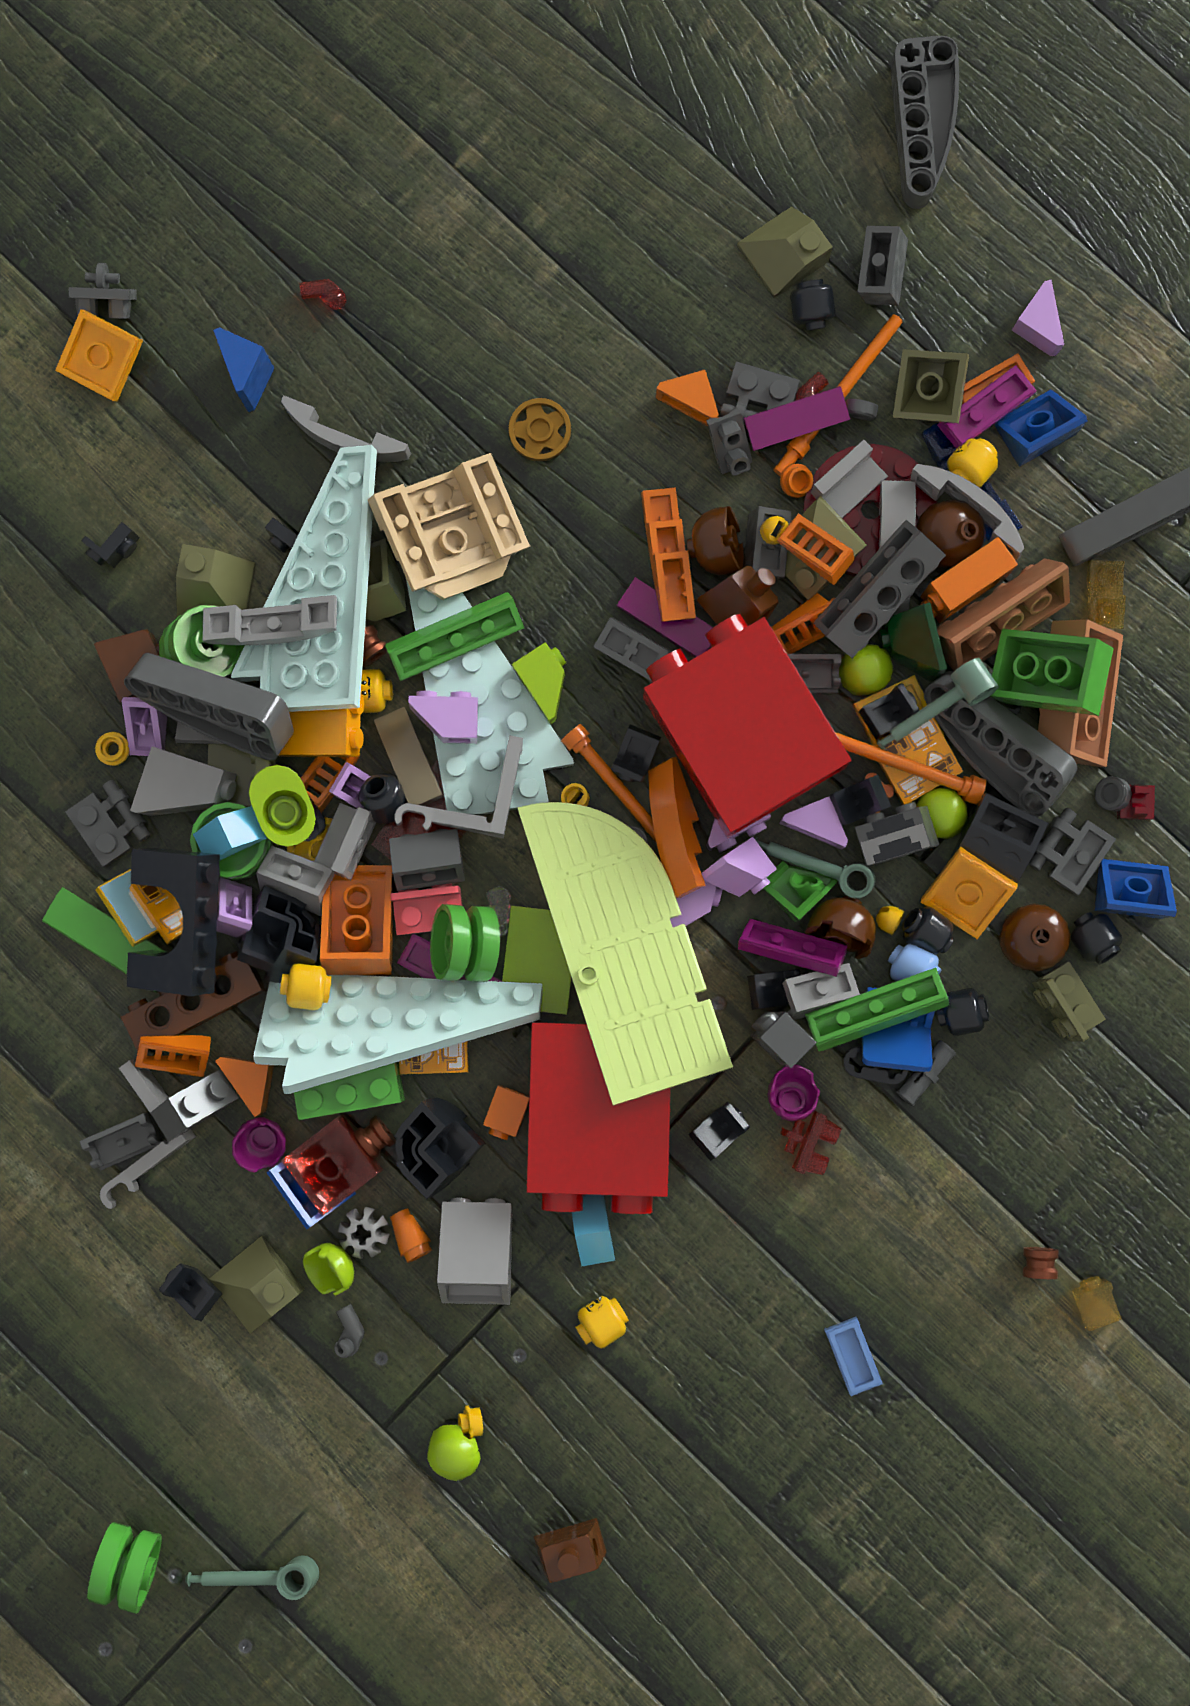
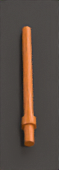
[773,314,903,477]

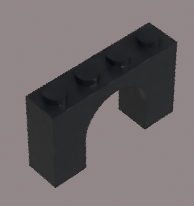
[127,848,220,996]

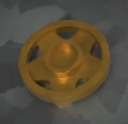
[509,398,571,461]

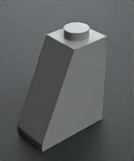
[130,746,237,816]

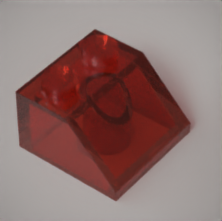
[281,1115,383,1216]

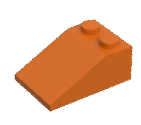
[320,865,393,975]

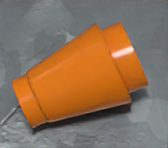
[390,1208,432,1263]

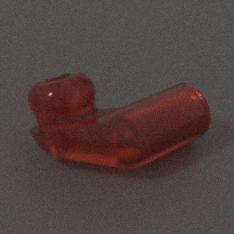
[299,279,346,310]
[796,372,829,400]

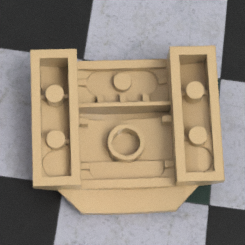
[367,453,530,600]

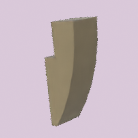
[374,707,444,806]

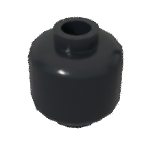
[790,279,836,331]
[359,773,408,824]
[902,906,954,955]
[1070,912,1123,965]
[937,988,989,1036]

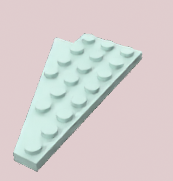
[231,445,377,712]
[406,579,574,816]
[253,975,543,1094]

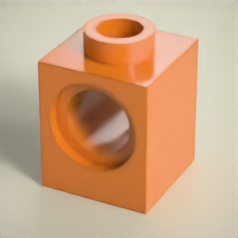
[483,1085,530,1140]

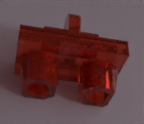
[780,1111,842,1175]

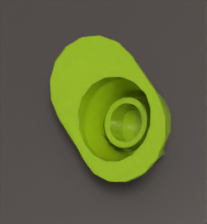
[249,765,316,847]

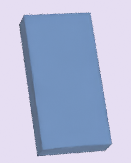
[824,1317,883,1396]

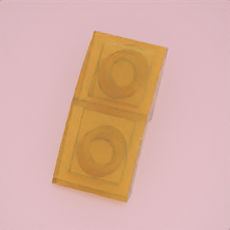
[1087,560,1126,629]

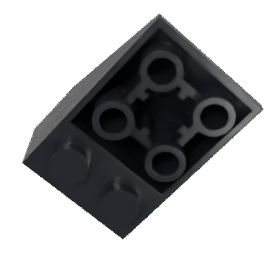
[948,793,1048,918]

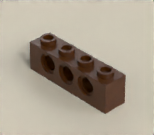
[121,951,267,1052]

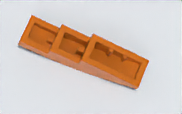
[641,488,696,622]
[648,757,706,898]

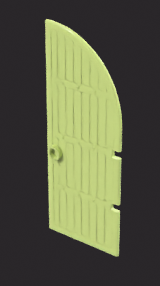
[517,802,733,1106]

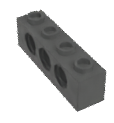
[814,520,946,658]
[750,1012,817,1068]

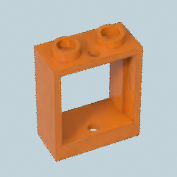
[920,537,1018,624]

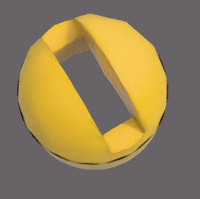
[760,516,789,545]
[561,783,590,806]
[876,905,905,935]

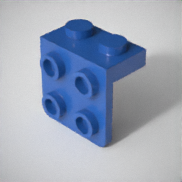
[862,987,935,1072]

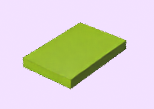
[502,906,571,1015]

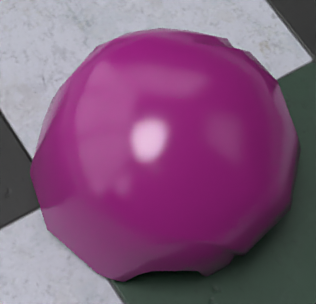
[767,1064,820,1122]
[232,1117,286,1173]

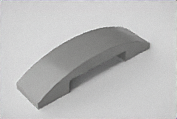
[281,395,411,462]
[910,464,1024,562]
[879,480,916,616]
[202,595,337,645]

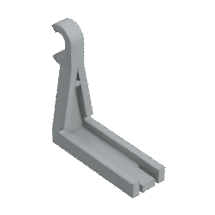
[395,735,523,839]
[100,1058,196,1209]

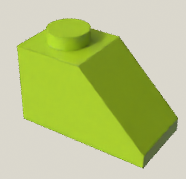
[512,642,567,725]

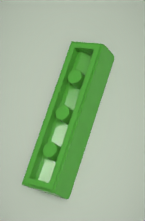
[384,592,524,681]
[42,887,166,993]
[805,967,949,1051]

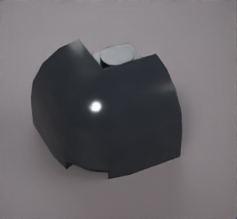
[237,886,321,983]
[394,1097,485,1199]

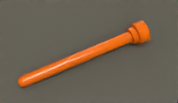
[561,724,656,842]
[835,732,986,805]

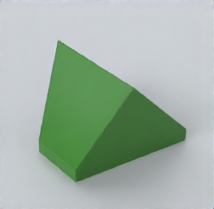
[763,861,839,922]

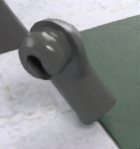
[334,1304,365,1358]

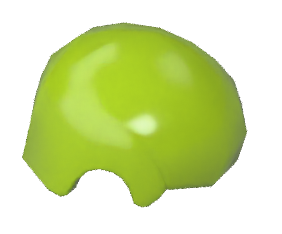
[839,644,893,696]
[916,787,968,840]
[303,1243,354,1296]
[427,1425,481,1481]

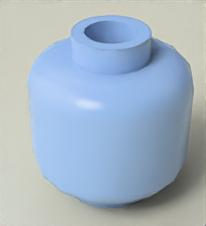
[888,944,941,981]

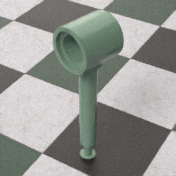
[877,658,999,750]
[754,837,876,898]
[185,1555,319,1600]

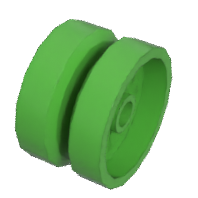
[159,605,245,677]
[190,802,274,881]
[430,904,500,982]
[87,1522,162,1614]

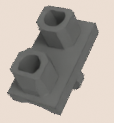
[69,263,137,319]
[706,408,753,476]

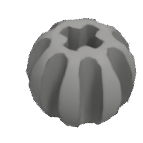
[338,1207,389,1259]

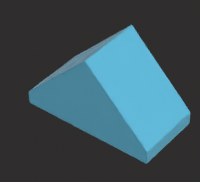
[193,806,267,861]
[572,1194,615,1266]

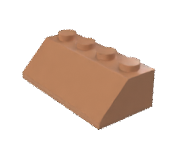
[937,558,1070,671]
[1038,619,1123,767]

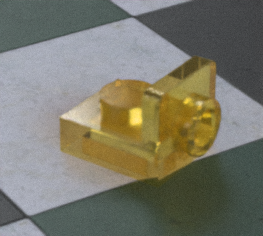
[1072,1276,1122,1331]

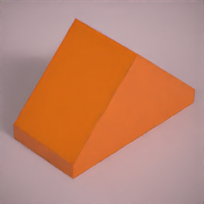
[656,370,719,426]
[215,1056,274,1117]

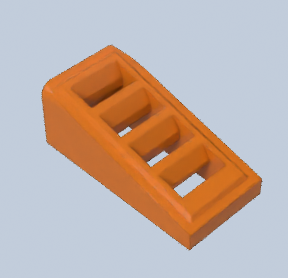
[777,513,854,585]
[771,593,831,654]
[300,757,359,813]
[135,1035,211,1077]

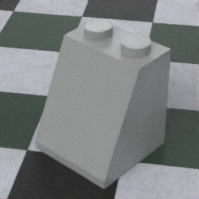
[437,1198,513,1305]

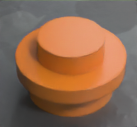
[780,464,813,498]

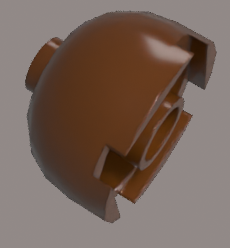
[917,500,986,568]
[687,506,745,575]
[805,896,876,959]
[999,904,1070,972]

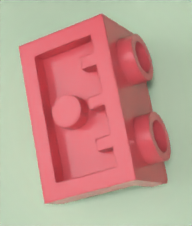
[390,883,463,936]

